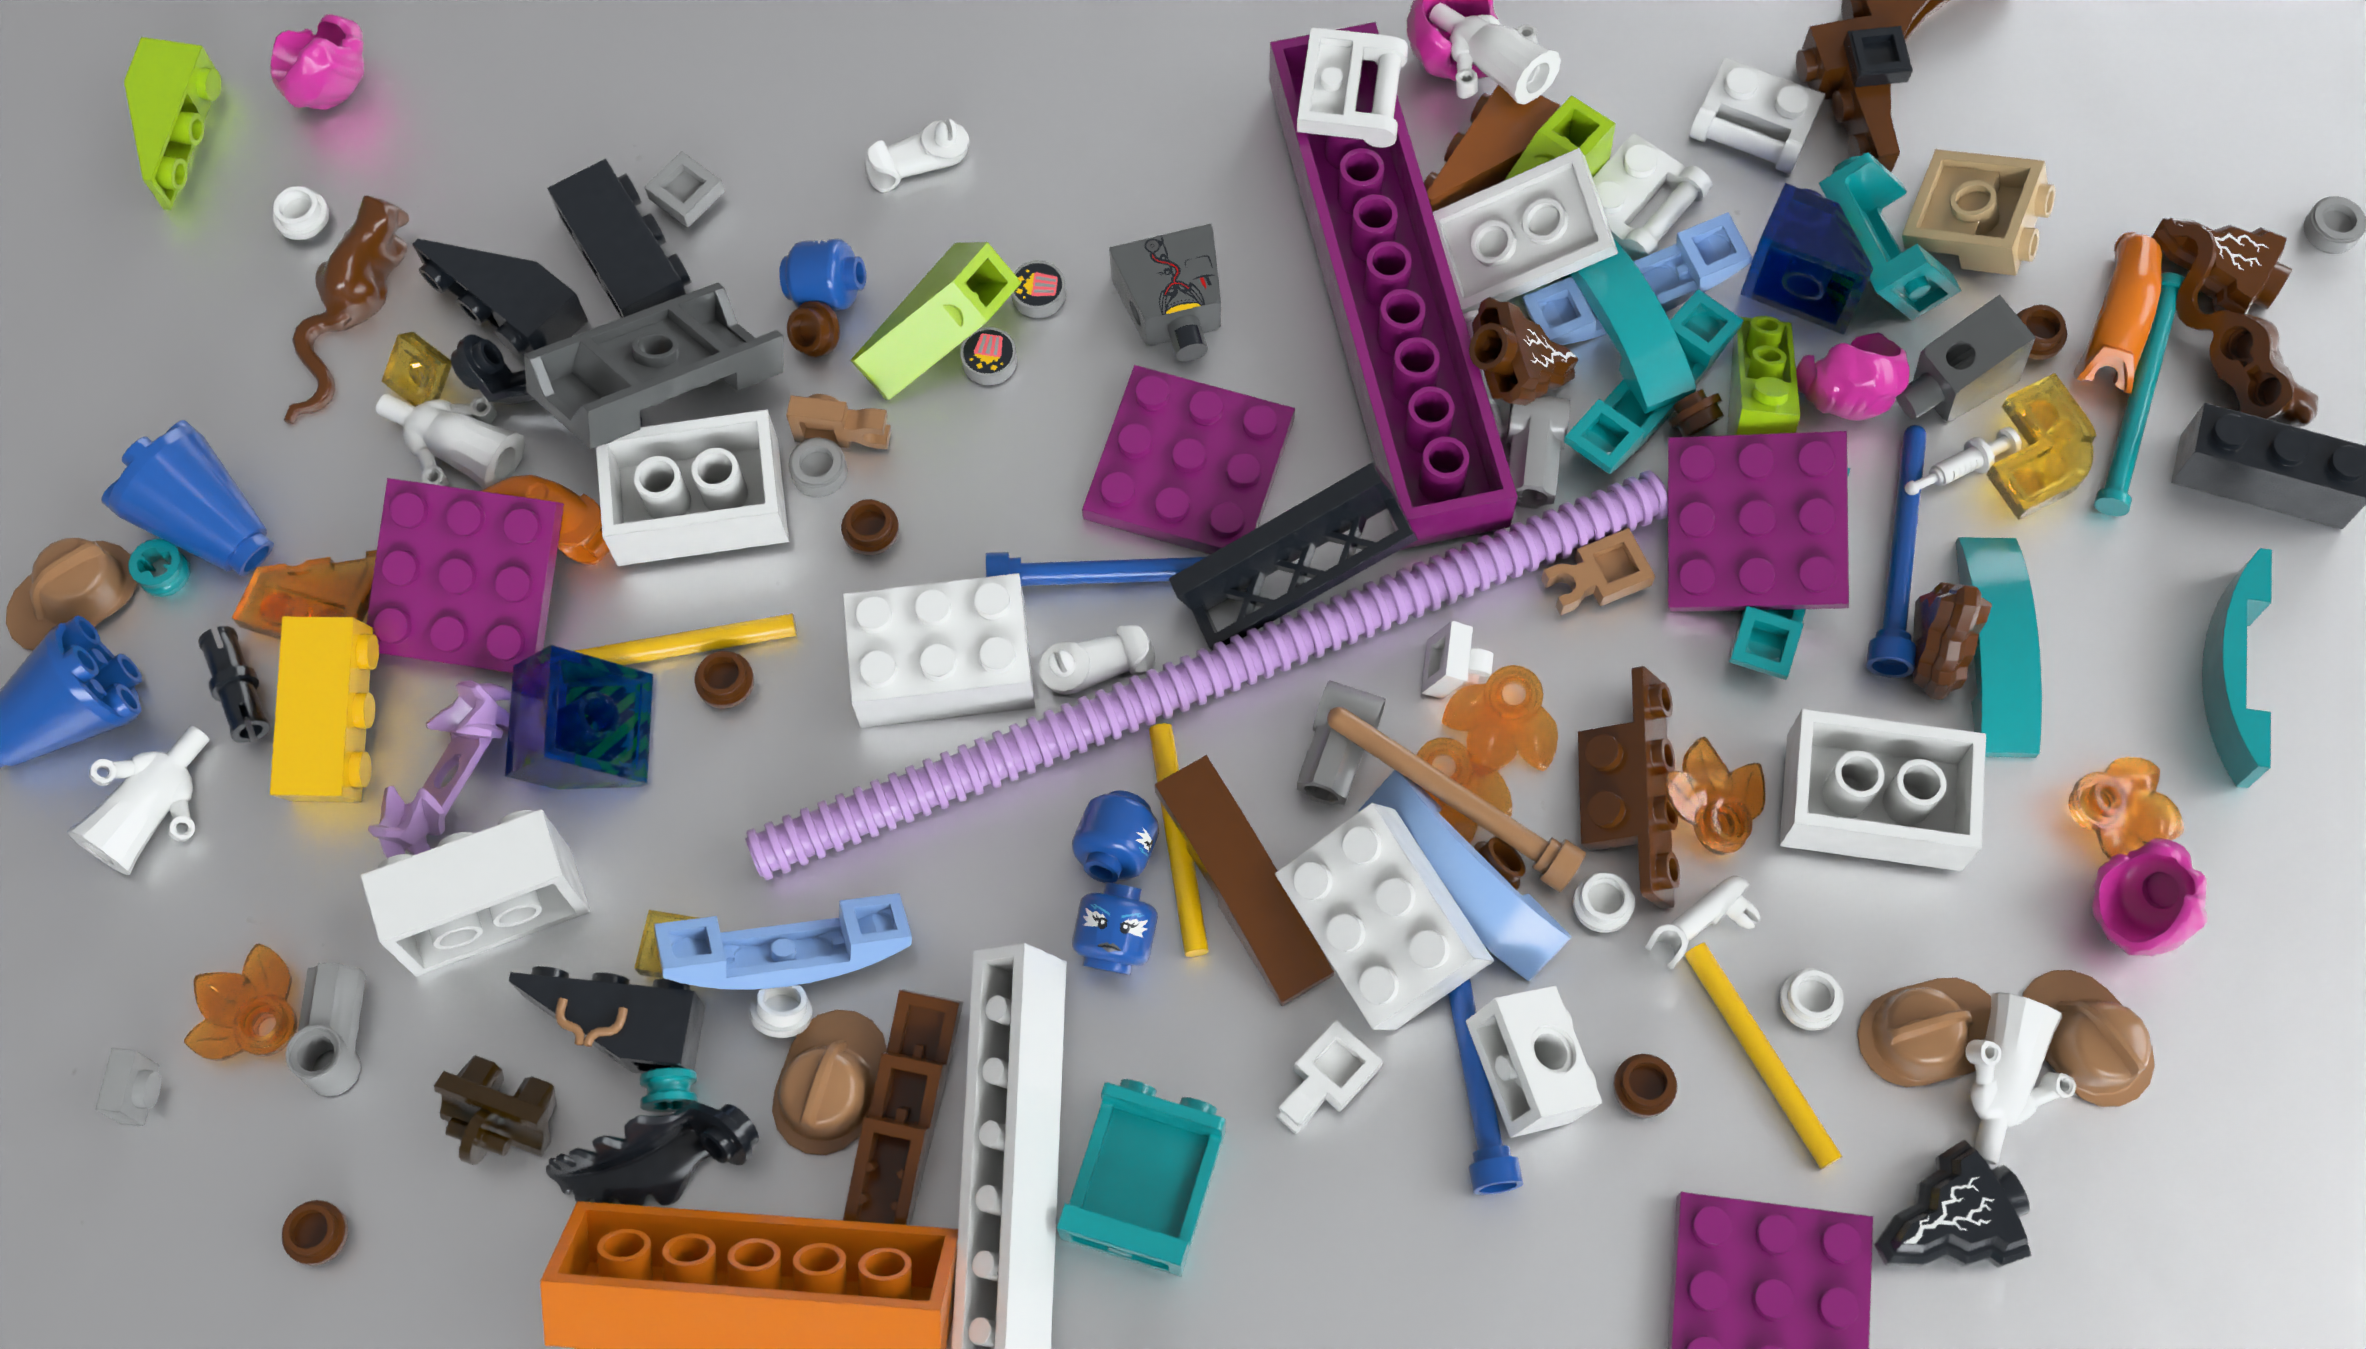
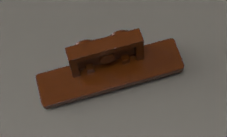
[1578,666,1681,909]

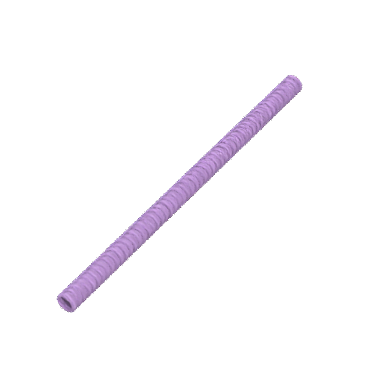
[745,470,1668,881]

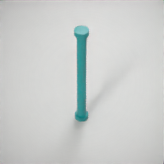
[2094,272,2185,516]

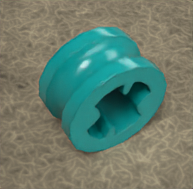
[128,539,191,597]
[640,1068,698,1112]

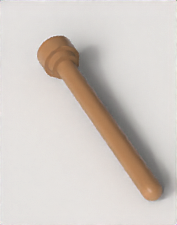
[1327,707,1586,893]

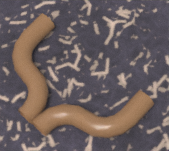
[555,998,628,1047]

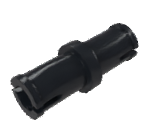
[198,626,270,743]

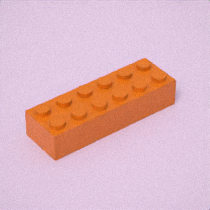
[540,1201,958,1349]

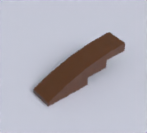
[1154,755,1334,1006]
[843,989,963,1225]

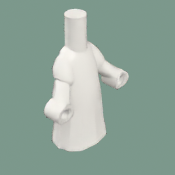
[1430,3,1561,105]
[376,394,526,489]
[67,726,210,875]
[1966,992,2076,1165]

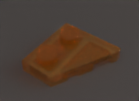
[232,550,377,640]

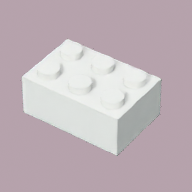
[596,409,789,566]
[843,573,1035,728]
[1780,709,1986,871]
[1275,803,1494,1030]
[360,809,591,977]

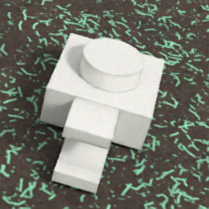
[1277,1020,1383,1134]

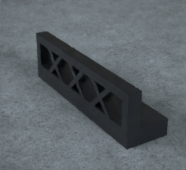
[1169,462,1418,651]

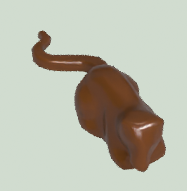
[284,195,409,424]
[2163,217,2318,428]

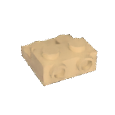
[1902,149,2055,276]

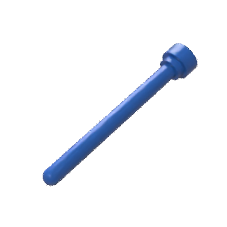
[1866,425,1927,678]
[986,552,1205,587]
[1448,979,1524,1195]

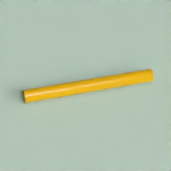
[561,613,797,675]
[1149,723,1209,957]
[1684,942,1843,1169]

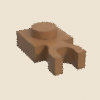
[786,394,891,450]
[1541,528,1655,616]

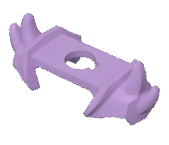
[368,680,518,858]

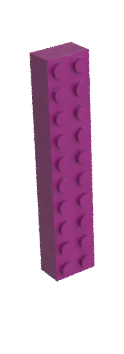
[1269,22,1518,550]

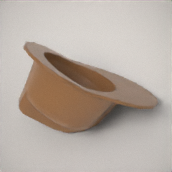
[6,538,138,651]
[2022,970,2155,1107]
[1857,977,1991,1087]
[772,1010,887,1155]

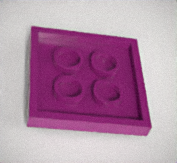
[1082,365,1295,555]
[1668,431,1849,612]
[366,478,564,676]
[1667,1192,1873,1349]

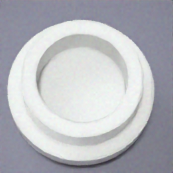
[272,186,329,240]
[1573,872,1635,933]
[1780,968,1844,1031]
[750,985,812,1038]

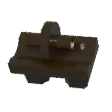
[434,1055,556,1165]

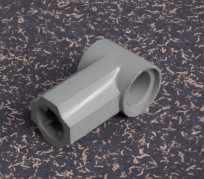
[1506,396,1570,509]
[1297,680,1386,805]
[285,963,366,1097]

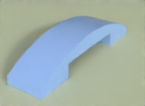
[1522,212,1752,345]
[1358,770,1572,981]
[654,893,912,990]

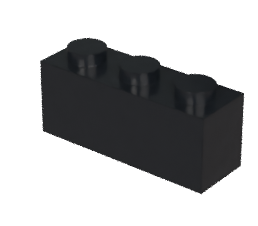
[547,159,691,318]
[2171,403,2366,529]

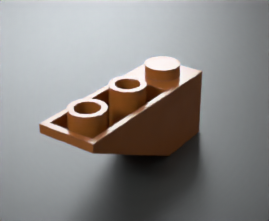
[1424,85,1560,212]

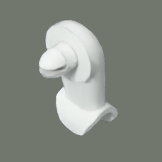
[865,119,969,193]
[1039,625,1156,695]
[1645,876,1760,970]

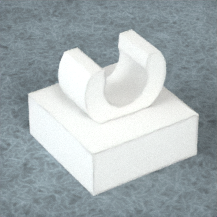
[1421,621,1493,699]

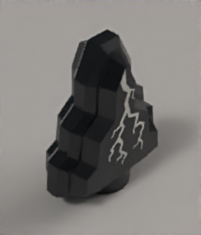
[1874,1139,2032,1268]

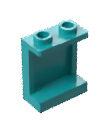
[1819,153,1962,321]
[1057,1079,1226,1277]

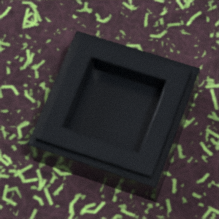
[1843,26,1913,87]

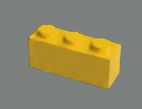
[270,616,379,802]

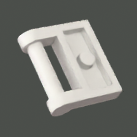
[1297,27,1408,148]
[1689,57,1825,175]
[1593,132,1712,261]

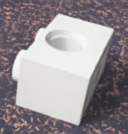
[1466,986,1603,1138]

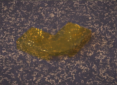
[1986,373,2096,520]

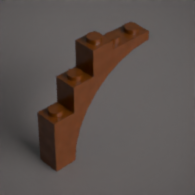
[1796,0,1950,173]

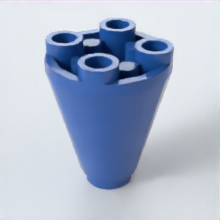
[101,420,274,576]
[0,616,142,769]

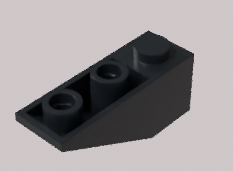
[412,239,588,356]
[509,966,706,1073]

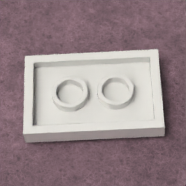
[1433,148,1618,314]

